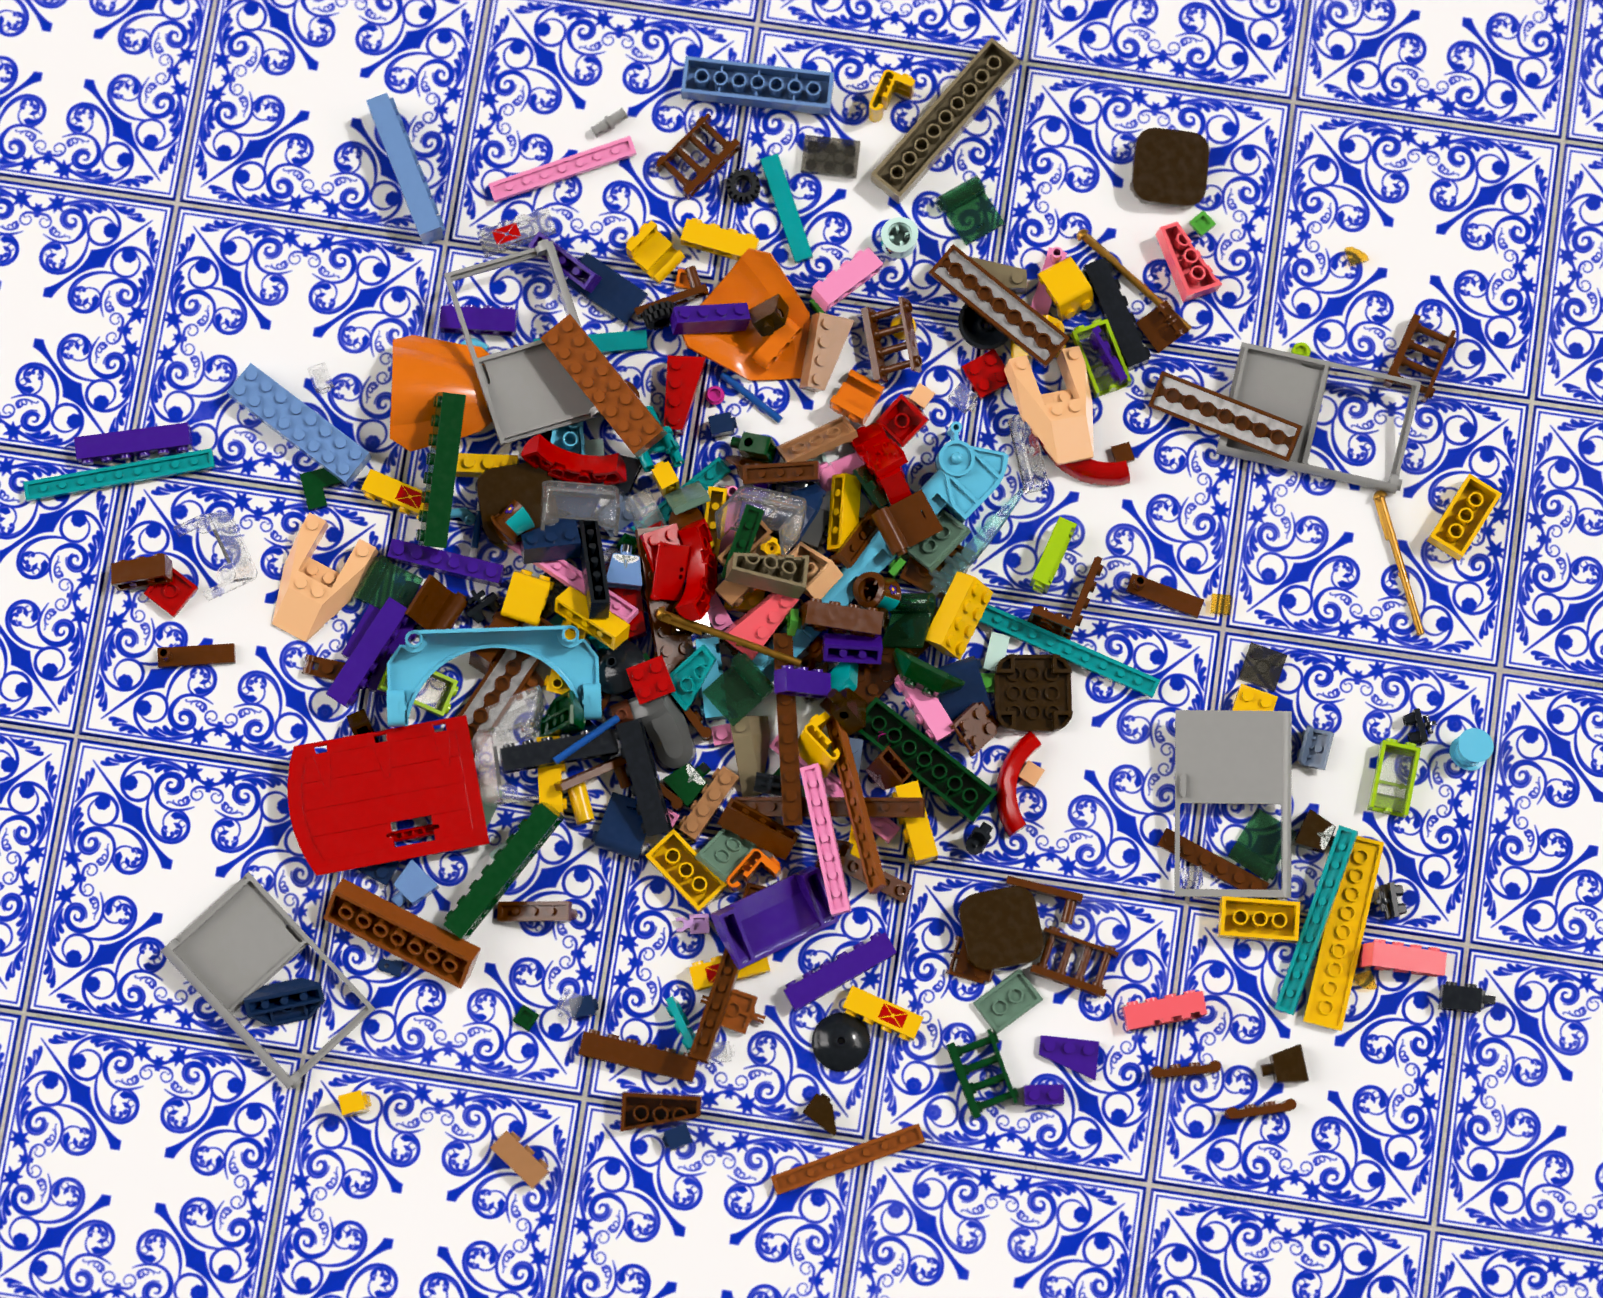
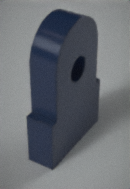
[378,959,404,977]

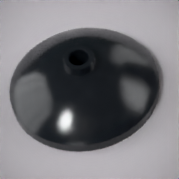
[958,304,1009,350]
[596,640,645,695]
[812,1013,870,1072]

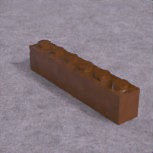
[578,1029,698,1083]

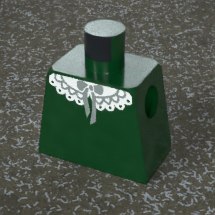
[730,432,777,464]
[663,762,711,809]

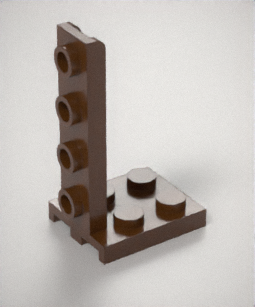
[1028,556,1104,640]
[815,840,912,903]

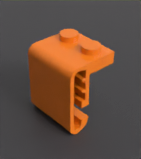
[830,369,885,426]
[727,849,781,892]

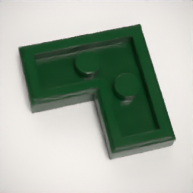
[300,468,342,511]

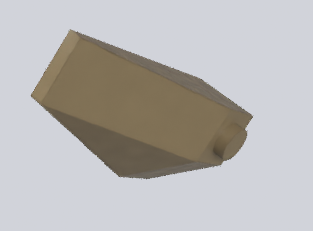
[729,716,771,797]

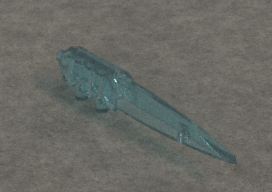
[927,488,1024,598]

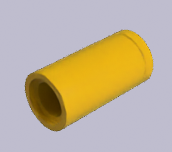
[567,782,595,825]

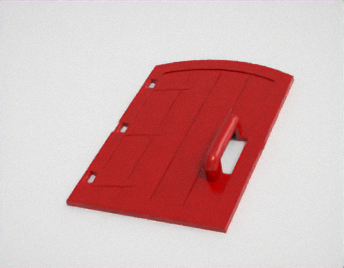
[287,715,490,876]

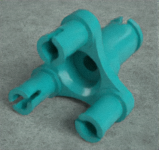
[636,406,685,472]

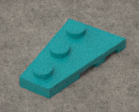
[669,644,717,712]
[666,996,696,1050]

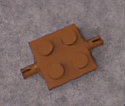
[700,989,766,1034]

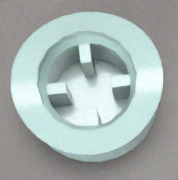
[881,217,918,259]

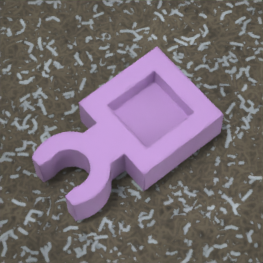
[676,914,710,935]

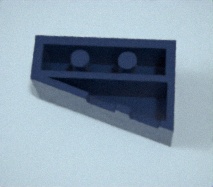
[520,514,581,564]

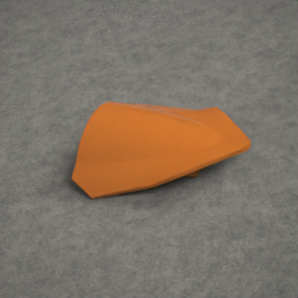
[682,248,810,381]
[390,335,492,452]

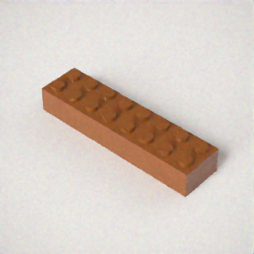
[541,314,668,458]
[323,878,481,989]

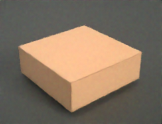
[909,383,935,409]
[1018,760,1045,787]

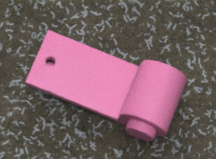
[819,452,869,492]

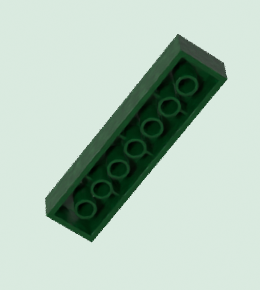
[416,392,466,548]
[855,697,997,825]
[443,802,565,939]

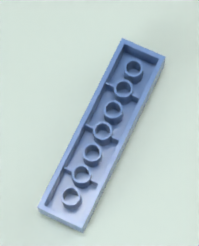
[681,56,834,115]
[366,93,446,246]
[227,363,372,487]

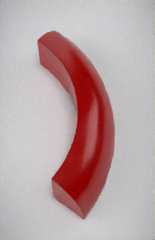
[521,434,626,485]
[1037,437,1130,486]
[675,518,717,621]
[996,731,1042,837]

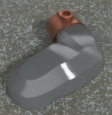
[610,694,696,771]

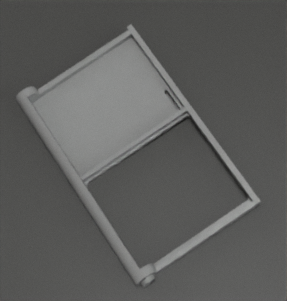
[444,239,602,446]
[1216,342,1421,494]
[1174,710,1292,901]
[161,872,375,1090]

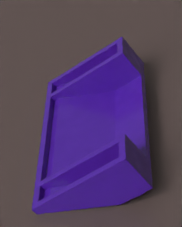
[710,866,839,970]

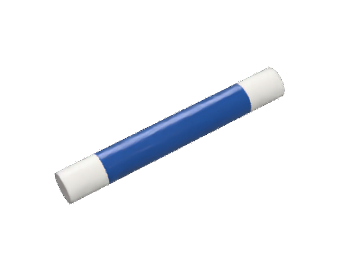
[469,503,482,559]

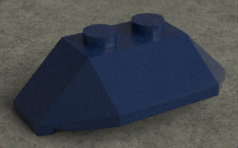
[772,484,827,556]
[243,978,325,1027]

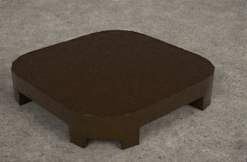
[1130,128,1210,208]
[475,462,558,544]
[994,654,1073,732]
[958,886,1044,972]

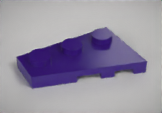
[1089,325,1128,386]
[1039,1035,1099,1081]

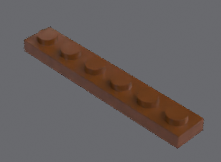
[1157,828,1270,899]

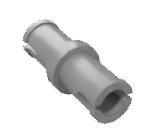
[591,107,628,138]

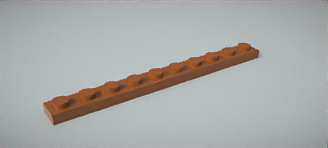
[826,715,886,894]

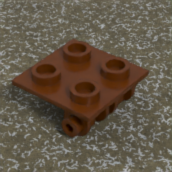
[1136,300,1189,353]

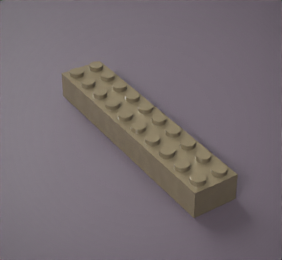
[871,37,1020,204]

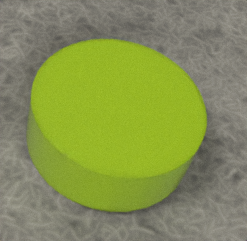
[1291,342,1311,357]

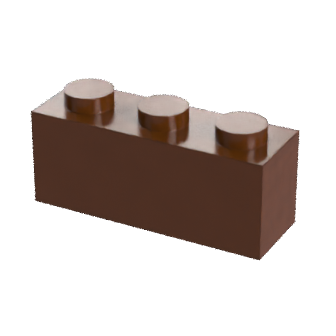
[111,553,173,591]

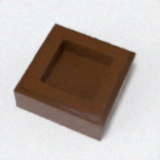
[1111,442,1135,463]

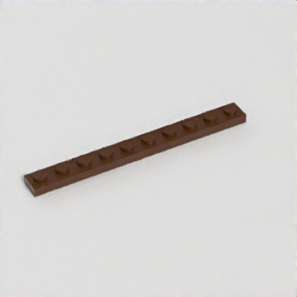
[773,633,803,826]
[734,797,925,818]
[688,882,766,1064]

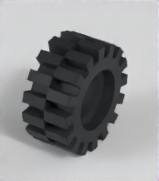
[726,168,760,205]
[642,301,675,331]

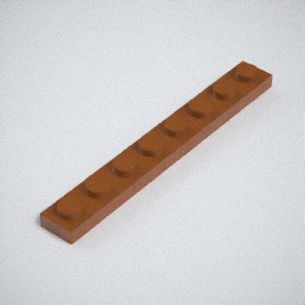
[771,1123,925,1195]

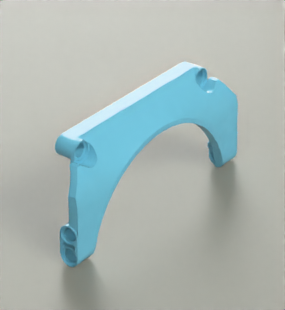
[387,625,602,727]

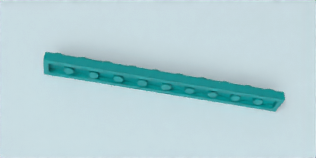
[23,448,215,502]
[979,604,1160,698]
[1274,825,1359,1016]

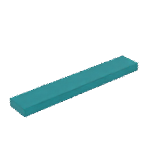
[760,154,813,264]
[533,330,648,353]
[631,457,731,533]

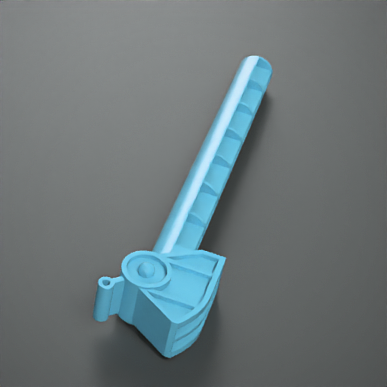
[741,421,1009,694]

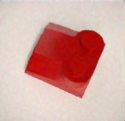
[875,394,929,448]

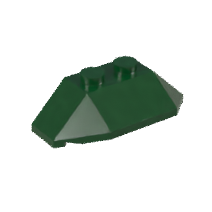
[892,647,965,698]
[539,690,586,737]

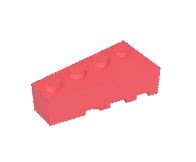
[1155,222,1222,302]
[723,592,799,660]
[1357,939,1447,977]
[1122,990,1207,1031]

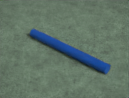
[720,372,783,424]
[553,715,620,764]

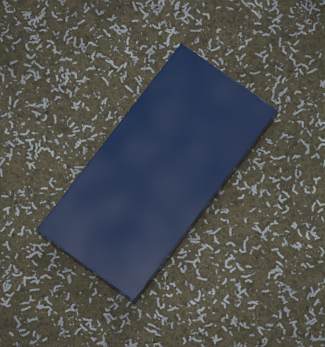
[566,252,648,325]

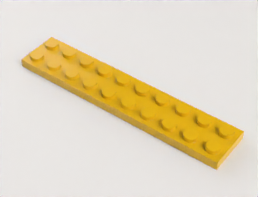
[1303,836,1384,1031]

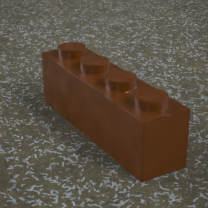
[717,798,799,860]

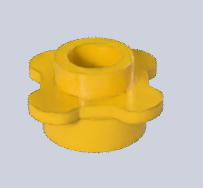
[761,537,783,556]

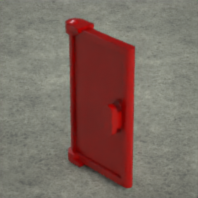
[649,541,690,601]

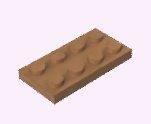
[776,416,858,463]

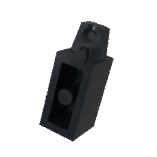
[1438,982,1496,1013]

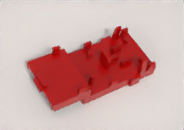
[849,422,908,479]

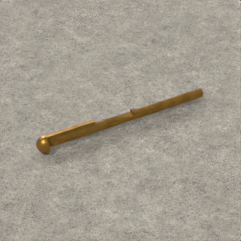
[1077,229,1192,330]
[1373,490,1425,636]
[656,606,802,667]

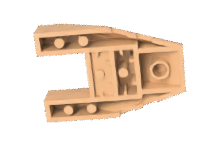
[1004,346,1094,465]
[272,512,379,642]

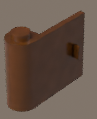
[871,489,944,557]
[405,574,468,630]

